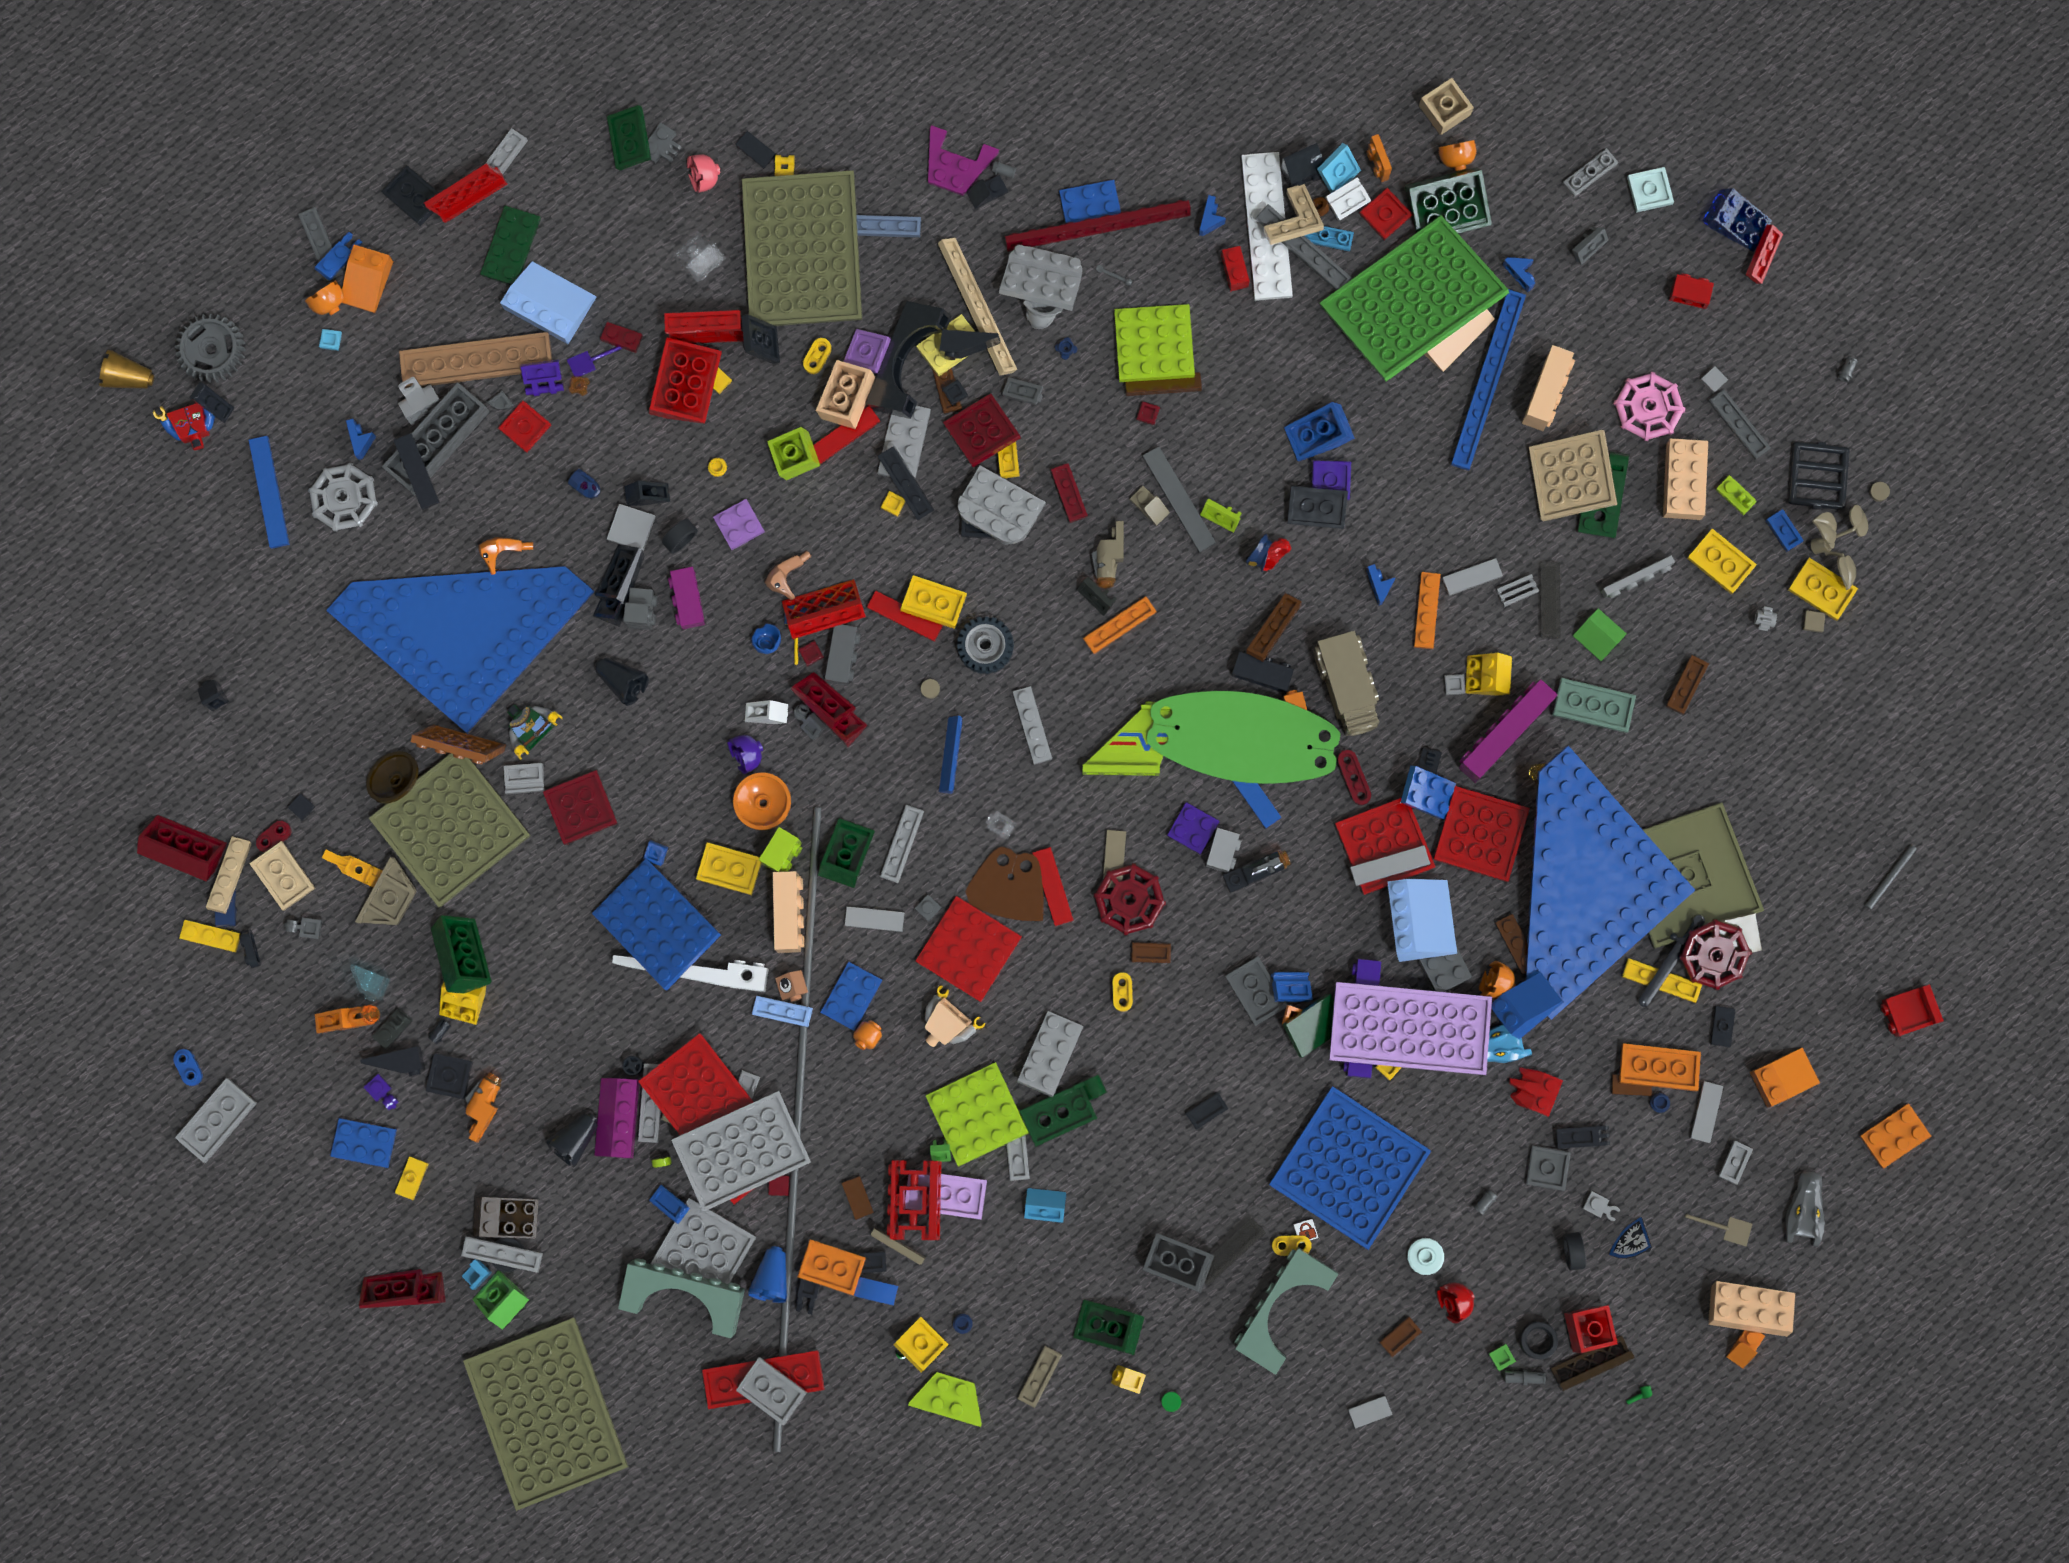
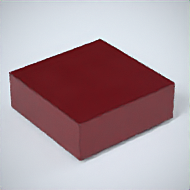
[1137,401,1160,426]
[798,641,824,667]
[769,1176,789,1196]

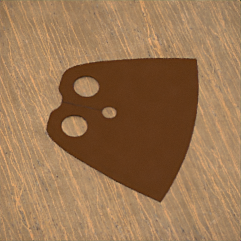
[965,847,1044,921]

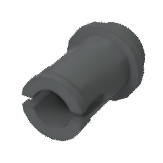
[992,160,1017,179]
[1838,357,1858,382]
[1474,1189,1498,1215]

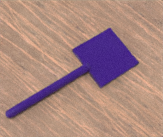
[567,346,622,378]

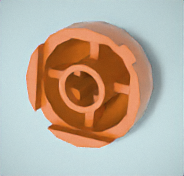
[1438,140,1476,171]
[305,280,344,315]
[1479,961,1516,1001]

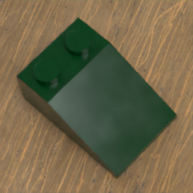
[818,818,875,888]
[1073,1300,1145,1355]

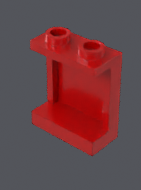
[1881,984,1944,1037]

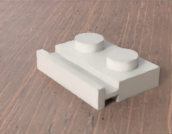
[1325,177,1371,221]

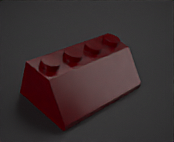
[137,815,227,882]

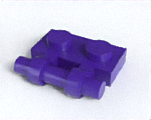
[521,360,564,396]

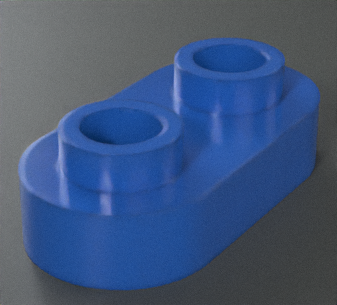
[173,1049,203,1086]

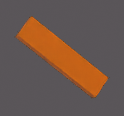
[1083,596,1157,654]

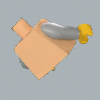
[925,986,985,1047]

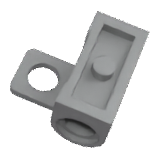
[398,377,441,425]

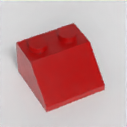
[1564,1305,1618,1353]

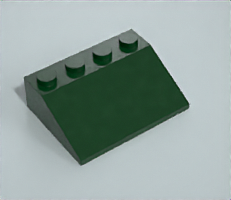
[1404,167,1492,234]

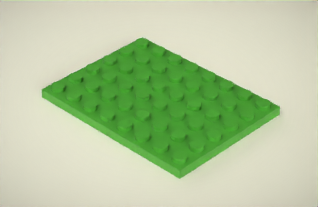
[1320,215,1509,382]

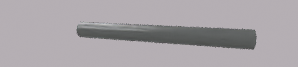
[1865,845,1917,910]

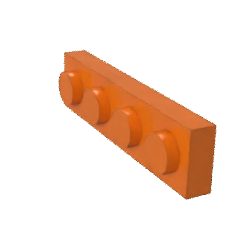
[1414,572,1441,649]

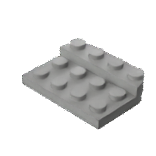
[999,245,1082,311]
[958,466,1046,545]

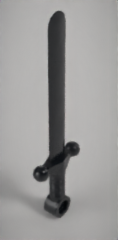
[1639,914,1705,1007]

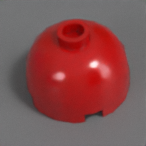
[1437,1282,1474,1323]

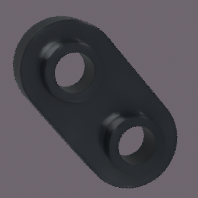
[239,929,261,968]

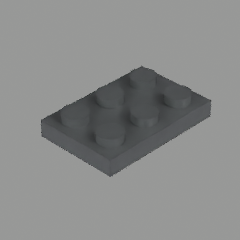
[1225,956,1288,1026]

